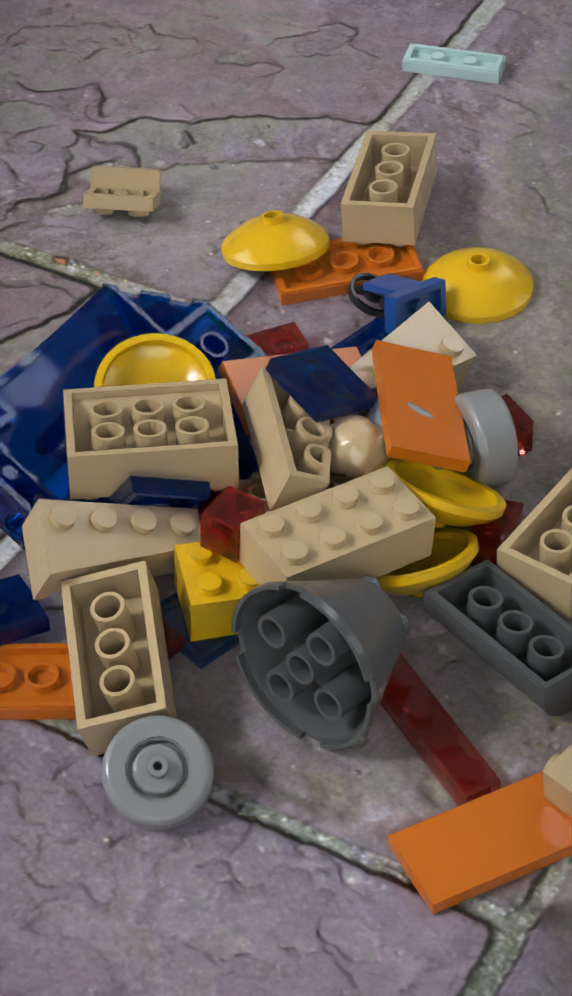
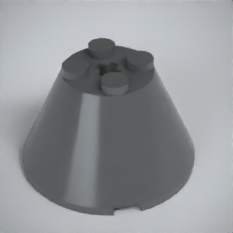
[232,576,410,749]

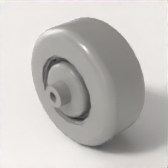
[455,389,518,487]
[102,715,214,831]

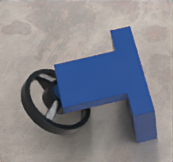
[347,273,446,333]

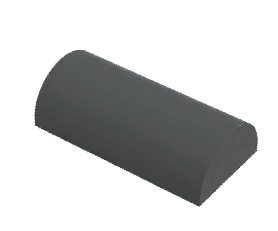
[423,559,572,716]

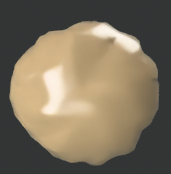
[328,415,394,478]

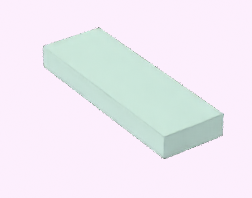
[402,43,506,84]

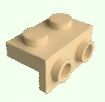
[83,166,161,217]

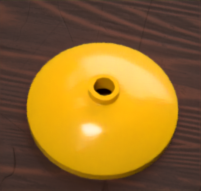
[221,210,330,271]
[423,247,534,324]
[94,333,216,387]
[386,459,506,528]
[376,528,479,598]

